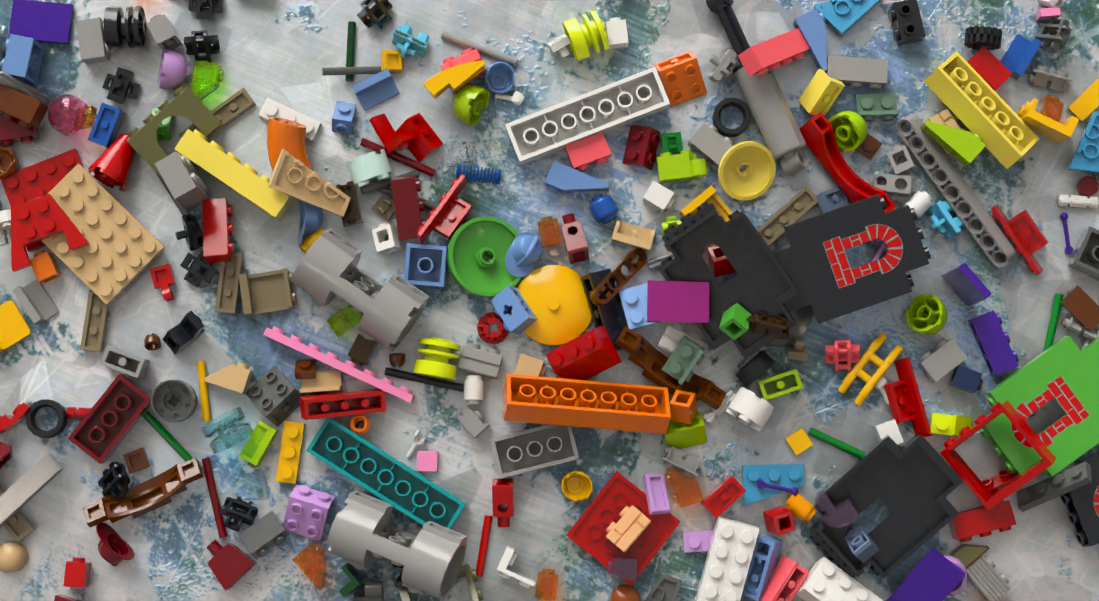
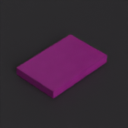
[647,280,709,324]

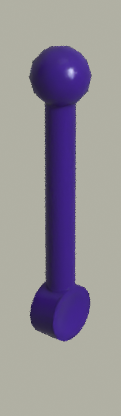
[1060,212,1073,254]
[757,480,798,495]

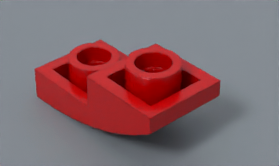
[0,402,31,434]

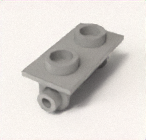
[1028,65,1073,92]
[1060,311,1099,341]
[661,445,704,478]

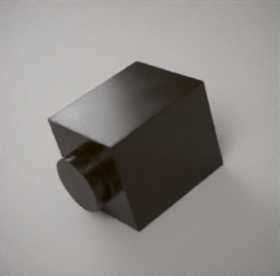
[348,334,378,366]

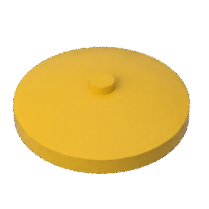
[517,265,592,346]

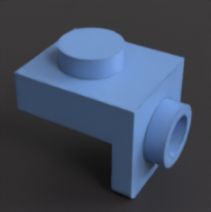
[332,101,356,135]

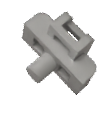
[708,49,738,82]

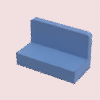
[352,69,399,110]

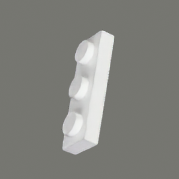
[259,97,322,142]

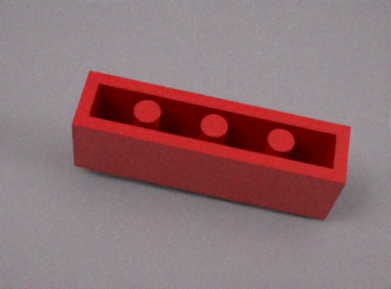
[299,389,386,420]

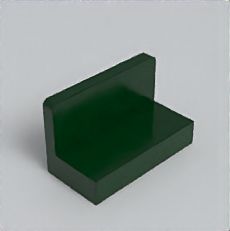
[339,563,364,597]

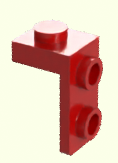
[369,114,415,153]

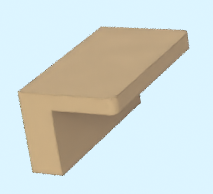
[300,371,343,394]

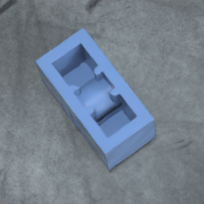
[490,286,538,334]

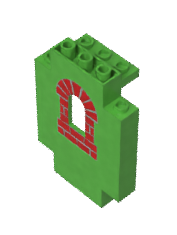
[979,336,1099,477]

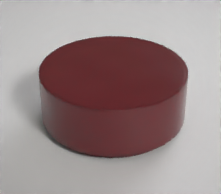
[1077,176,1099,197]

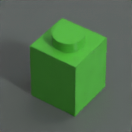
[719,303,751,340]

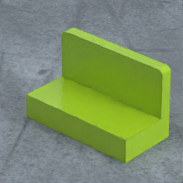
[664,412,707,449]

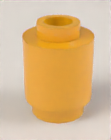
[785,493,816,523]

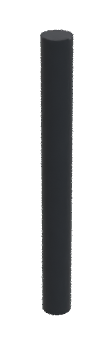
[384,367,464,392]

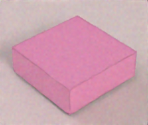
[1035,8,1061,21]
[417,451,438,472]

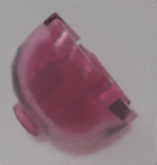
[48,94,88,136]

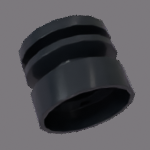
[104,6,148,49]

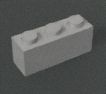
[825,55,888,90]

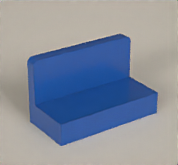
[1000,34,1042,80]
[88,103,126,148]

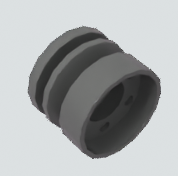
[151,380,197,422]

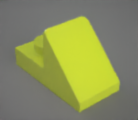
[930,413,972,438]

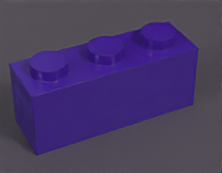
[968,310,1019,376]

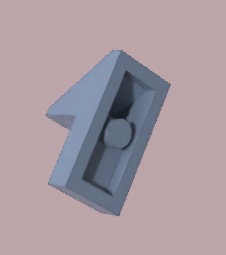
[816,186,851,214]

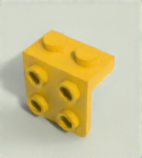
[0,300,31,353]

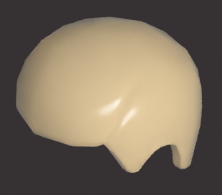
[0,542,28,573]

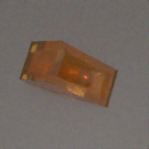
[1035,95,1064,122]
[292,542,327,590]

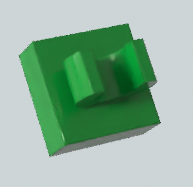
[660,132,683,154]

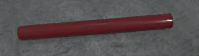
[360,138,436,177]
[201,457,227,539]

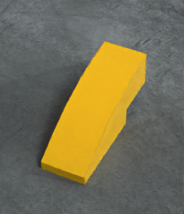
[423,61,486,99]

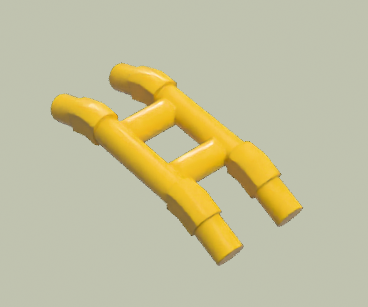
[838,333,903,406]

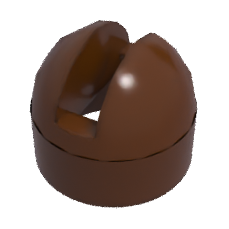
[144,333,161,350]
[389,353,405,368]

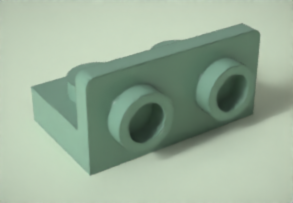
[855,93,899,122]
[662,335,705,385]

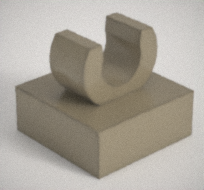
[371,193,395,222]
[786,337,808,361]

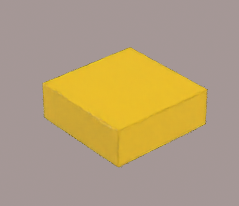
[381,50,403,72]
[785,428,813,456]

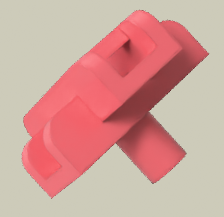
[825,340,860,371]

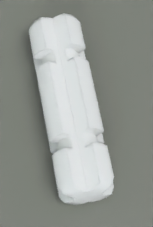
[1058,194,1099,209]
[703,391,736,424]

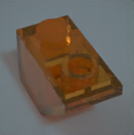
[664,468,704,508]

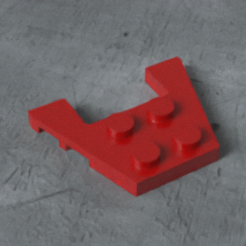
[11,194,89,272]

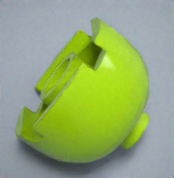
[452,84,490,126]
[828,111,867,152]
[905,294,948,335]

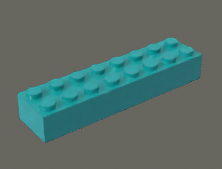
[306,417,467,529]

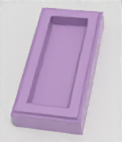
[642,473,671,515]

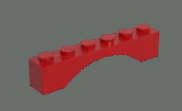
[799,112,896,213]

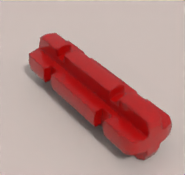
[66,407,92,420]

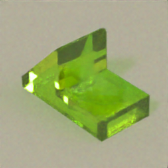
[327,304,364,337]

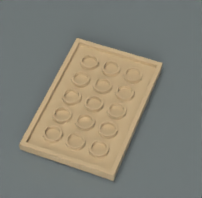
[41,163,165,305]

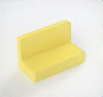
[798,69,845,116]

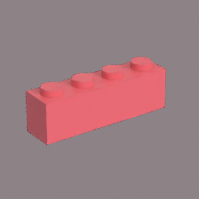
[738,28,810,77]
[754,555,810,601]

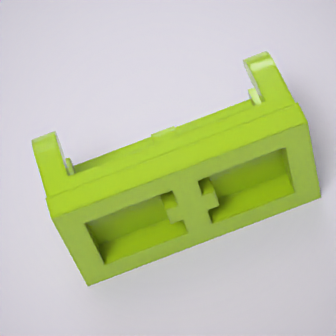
[239,420,279,466]

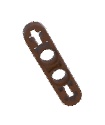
[590,248,647,306]

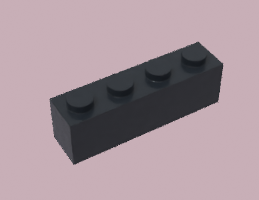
[581,269,628,351]

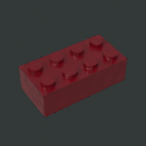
[68,374,151,464]

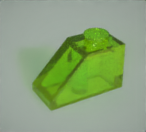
[191,61,224,100]

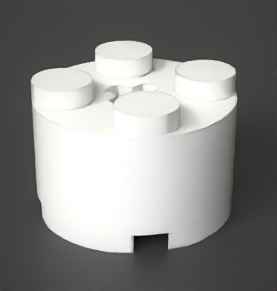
[725,387,774,433]

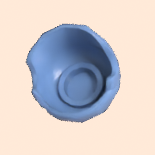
[485,62,515,94]

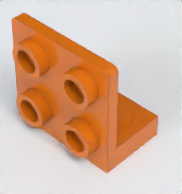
[654,51,707,107]

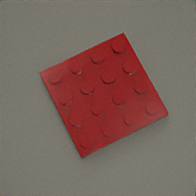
[0,149,84,252]
[566,471,681,586]

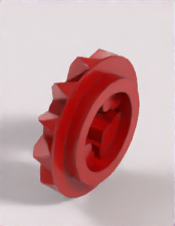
[477,312,509,344]

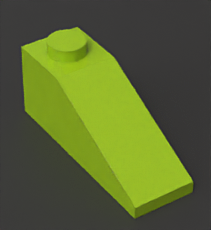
[920,121,986,166]

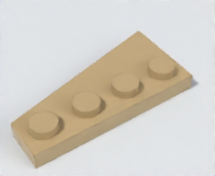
[268,149,350,217]

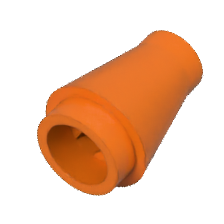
[350,414,370,434]

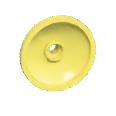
[718,141,776,201]

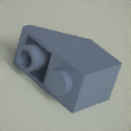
[844,526,879,563]

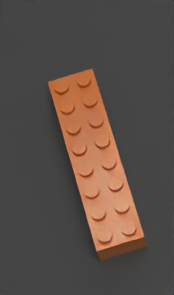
[503,374,671,434]

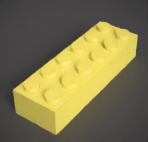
[924,51,1040,169]
[174,129,293,221]

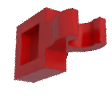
[150,264,176,302]

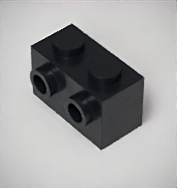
[888,0,926,46]

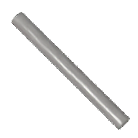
[441,31,518,66]

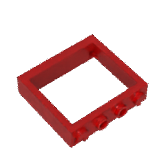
[940,400,1056,511]

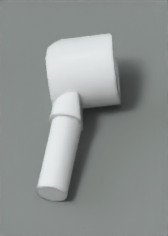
[495,91,524,105]
[875,377,889,405]
[406,430,427,458]

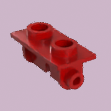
[981,469,1018,494]

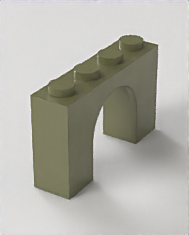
[127,86,221,177]

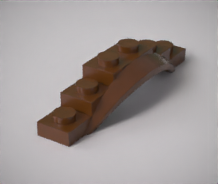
[615,326,726,410]
[83,457,203,528]

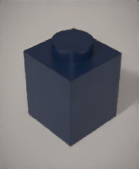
[949,365,983,394]

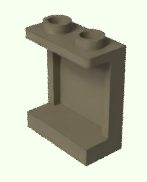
[238,268,297,316]

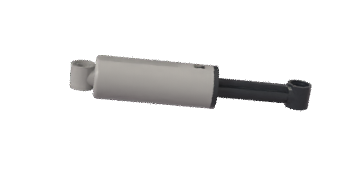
[706,0,809,176]

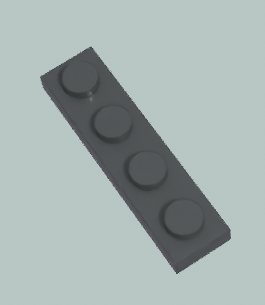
[1017,461,1092,512]

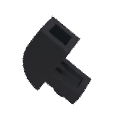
[162,311,205,355]

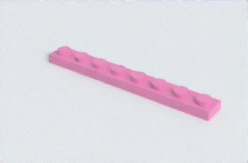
[263,326,415,403]

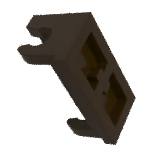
[336,181,363,227]

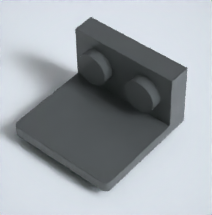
[246,366,304,427]

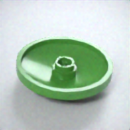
[447,217,521,298]

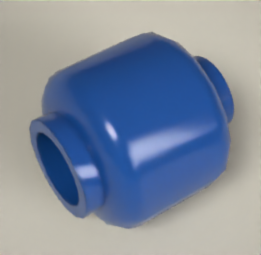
[589,193,618,225]

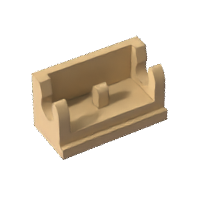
[611,220,655,252]

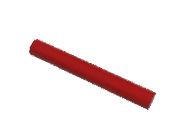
[476,515,493,577]

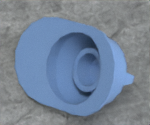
[298,200,323,246]
[505,232,543,277]

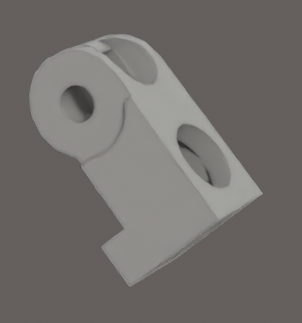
[873,174,912,197]

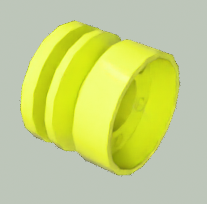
[562,10,609,61]
[413,337,461,380]

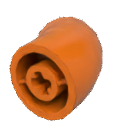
[267,117,313,171]

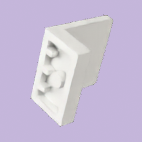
[497,546,536,588]

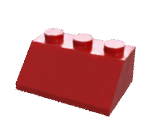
[545,325,622,380]

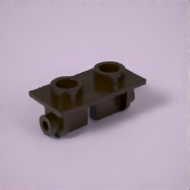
[747,312,793,340]

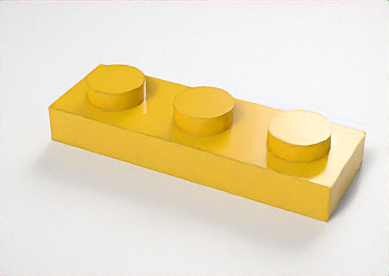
[276,421,305,484]

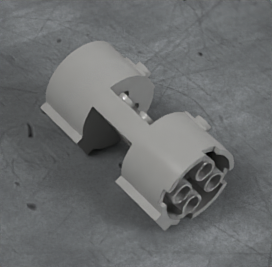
[291,228,430,351]
[327,490,467,600]

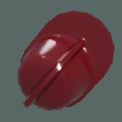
[96,522,134,566]

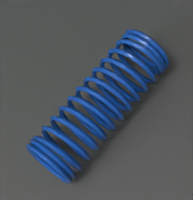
[456,165,501,185]

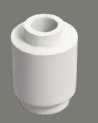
[904,191,932,219]
[464,375,484,404]

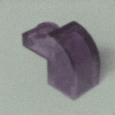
[815,489,860,528]

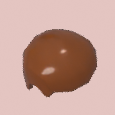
[0,147,18,178]
[610,584,641,601]

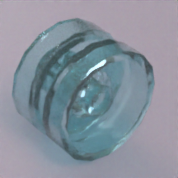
[201,407,254,454]

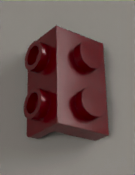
[622,125,660,170]

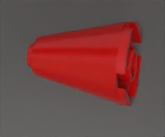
[88,133,136,191]

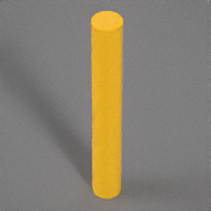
[197,360,211,422]

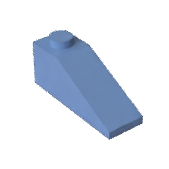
[793,9,827,72]
[544,160,609,194]
[742,534,783,601]

